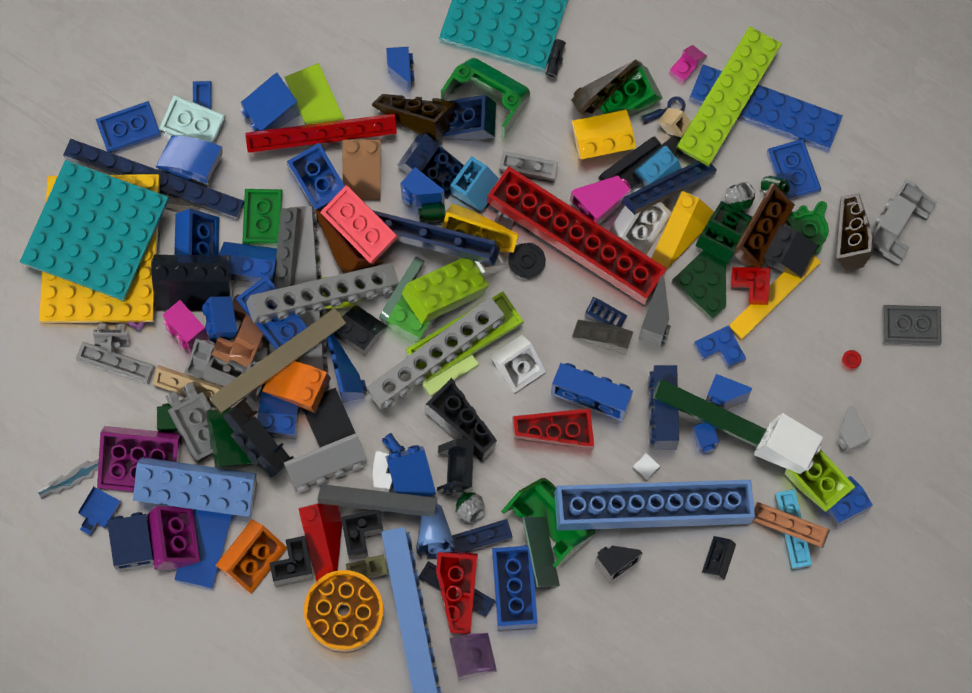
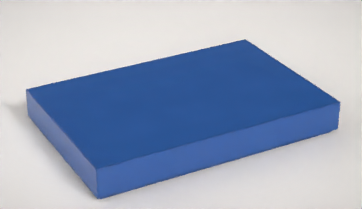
[96,101,161,153]
[767,139,821,200]

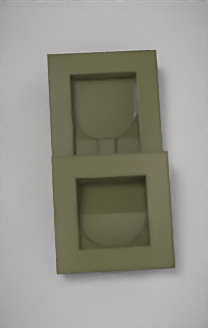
[346,554,388,579]

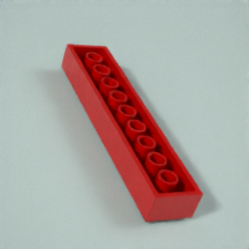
[487,166,667,305]

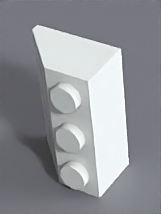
[609,189,671,254]

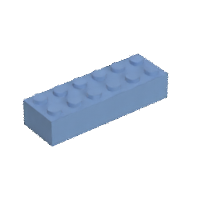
[133,457,257,517]

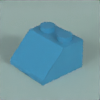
[633,146,682,186]

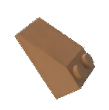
[342,140,381,201]

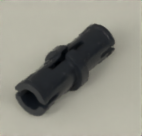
[545,39,566,78]

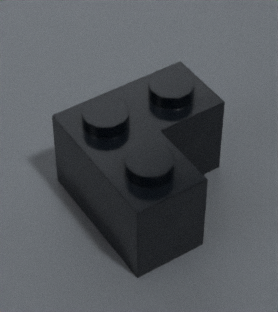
[341,510,383,559]
[270,536,313,586]

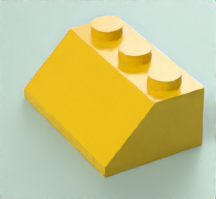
[572,110,636,159]

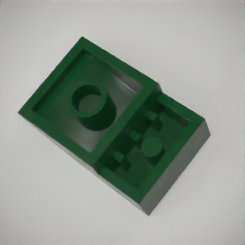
[695,201,753,263]
[206,408,253,468]

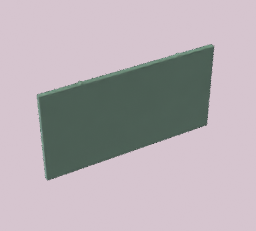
[523,517,560,587]

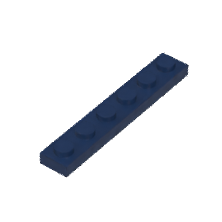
[622,161,717,215]

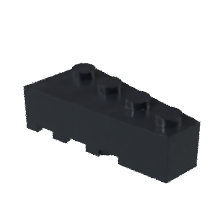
[425,377,497,461]

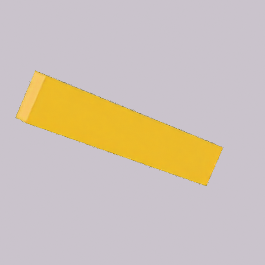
[729,256,821,340]

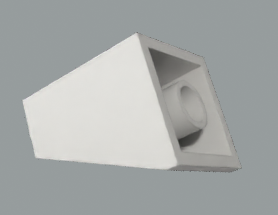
[754,413,823,474]

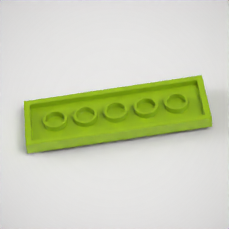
[406,291,524,382]

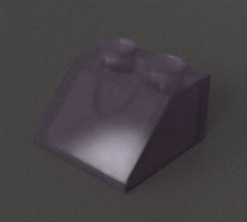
[449,633,497,681]

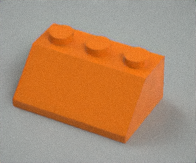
[215,519,287,594]

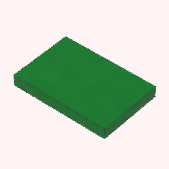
[242,189,283,245]

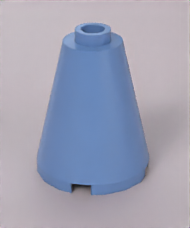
[416,504,455,559]

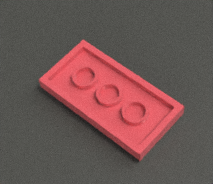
[320,185,398,264]

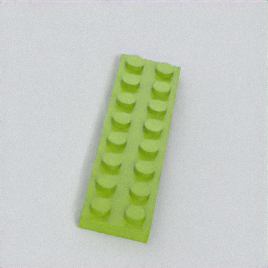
[676,26,782,166]

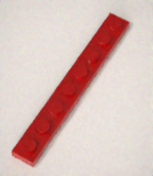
[245,114,397,153]

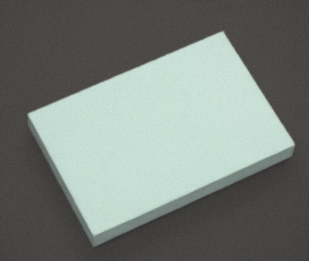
[159,95,226,143]

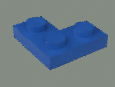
[694,325,746,368]

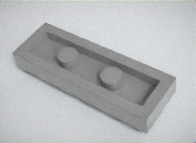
[499,151,558,181]

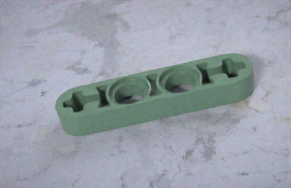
[379,256,425,323]

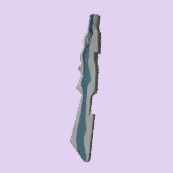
[38,459,99,498]

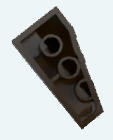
[571,59,643,117]

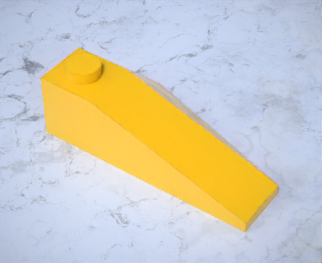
[651,191,714,269]
[442,203,519,252]

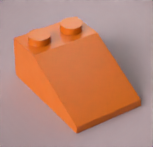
[262,361,331,413]

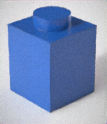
[692,423,719,453]

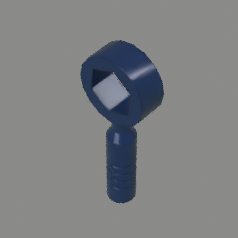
[641,96,686,123]

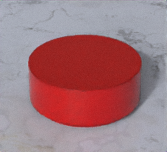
[841,350,862,370]

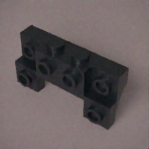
[223,397,294,478]

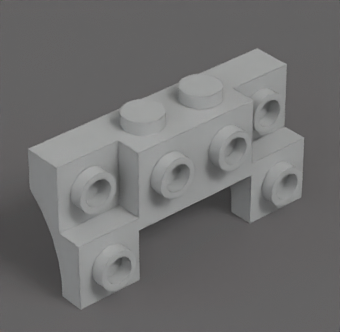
[873,179,937,265]
[184,339,263,401]

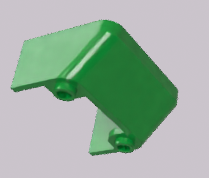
[441,58,530,138]
[501,478,596,568]

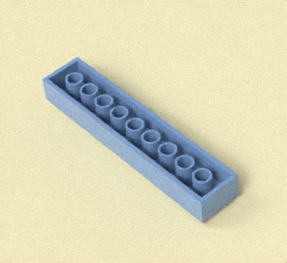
[554,480,755,531]
[381,527,442,693]

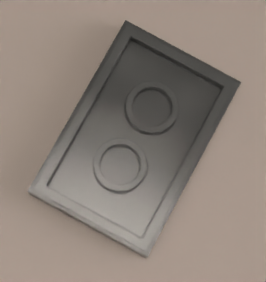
[883,305,942,345]

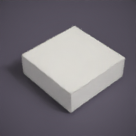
[633,453,660,481]

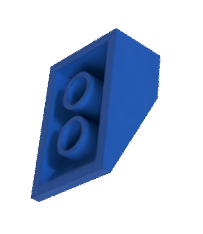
[287,143,345,210]
[257,381,299,440]

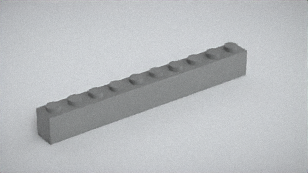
[289,206,329,392]

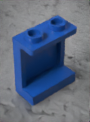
[385,445,436,497]

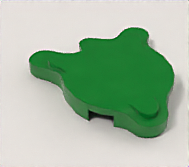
[786,201,829,255]

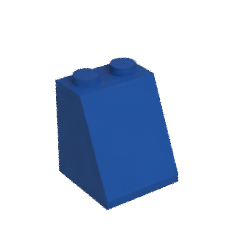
[240,72,300,132]

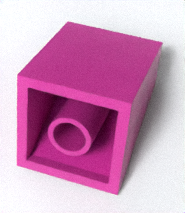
[570,176,631,224]

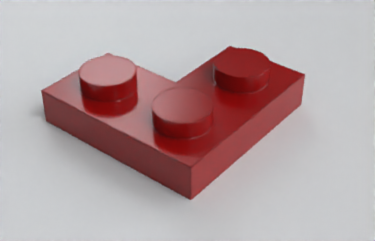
[731,267,771,305]

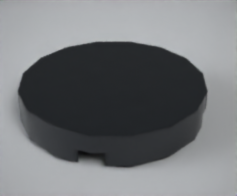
[508,242,546,280]

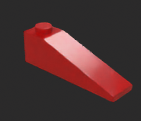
[298,503,342,582]
[436,552,478,635]

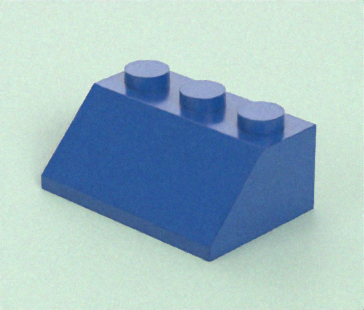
[174,209,219,255]
[219,242,277,284]

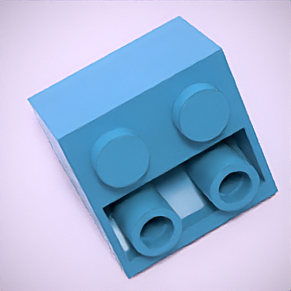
[450,156,499,213]

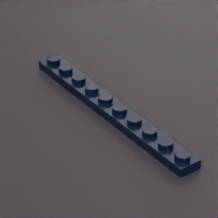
[63,138,244,220]

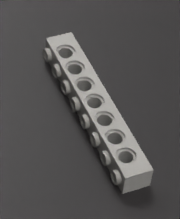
[246,263,399,324]
[366,297,504,409]

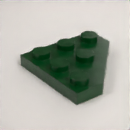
[672,250,726,321]

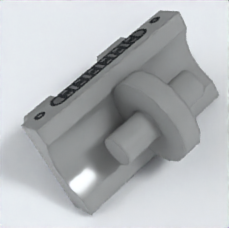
[93,323,130,353]

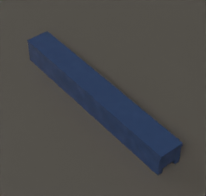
[373,210,500,266]

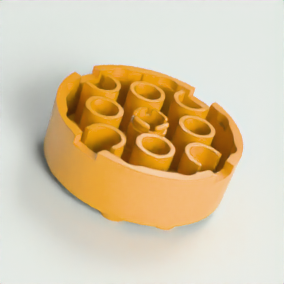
[304,570,384,652]

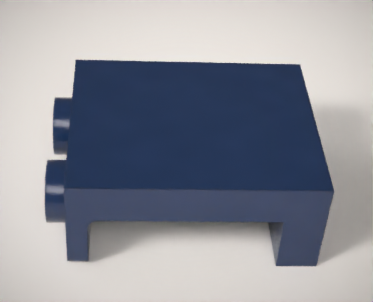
[107,512,154,570]

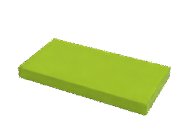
[285,63,345,125]

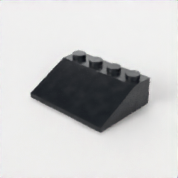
[151,254,232,310]

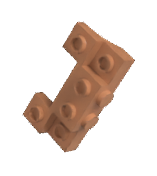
[211,294,265,368]

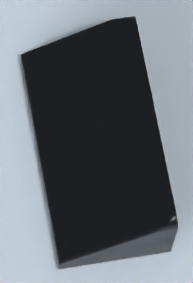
[702,536,736,580]

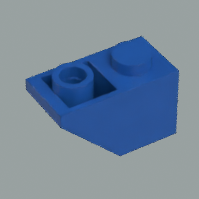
[386,46,414,88]

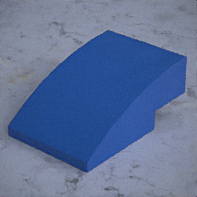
[156,135,223,184]

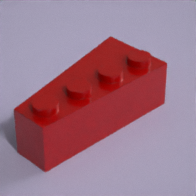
[512,408,594,449]

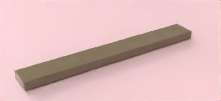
[209,308,346,414]

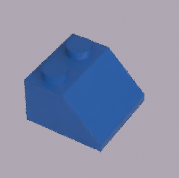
[400,167,445,207]
[202,297,237,343]
[706,374,752,410]
[827,476,873,527]

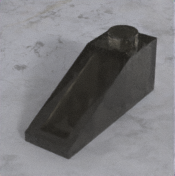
[572,319,633,355]

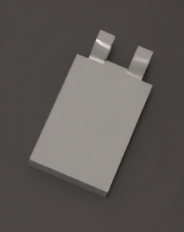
[165,382,213,462]

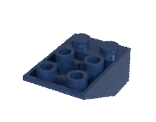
[397,134,464,198]

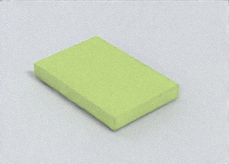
[422,355,479,397]

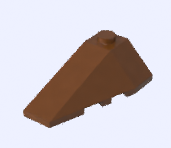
[316,209,385,274]

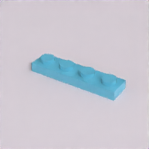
[775,489,812,570]

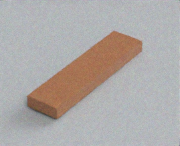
[753,502,830,548]

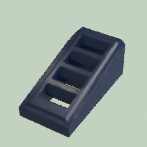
[585,297,627,333]

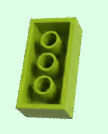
[401,258,489,324]

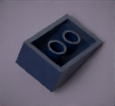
[439,95,496,140]

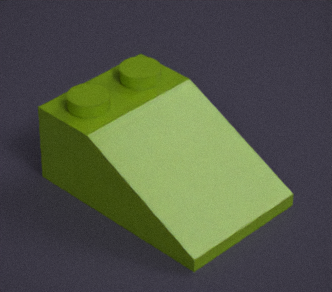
[785,449,855,512]

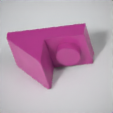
[669,45,707,83]

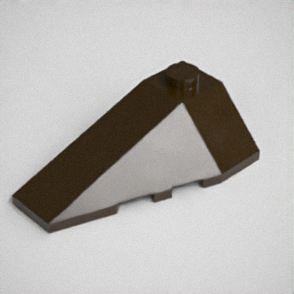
[372,94,455,141]
[836,193,874,271]

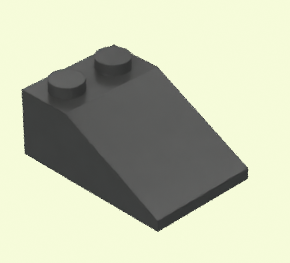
[639,276,671,346]

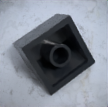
[764,224,818,279]
[334,305,387,356]
[595,545,643,583]

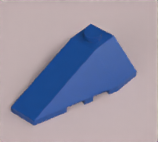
[327,334,367,403]

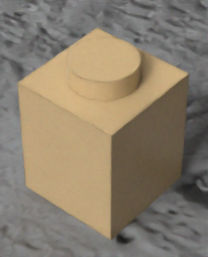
[658,108,691,137]

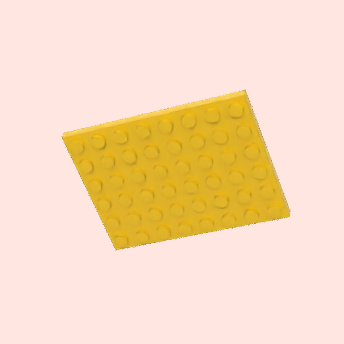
[39,174,160,323]

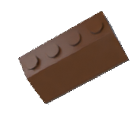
[734,183,795,268]

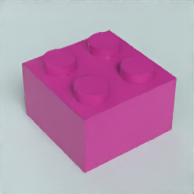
[162,300,209,352]

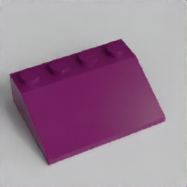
[97,426,181,492]

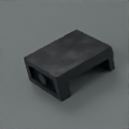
[437,438,474,496]

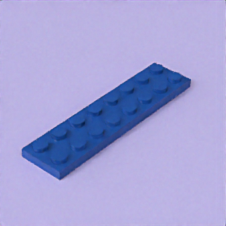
[689,64,843,151]

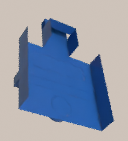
[78,486,122,535]

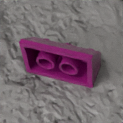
[147,506,200,570]

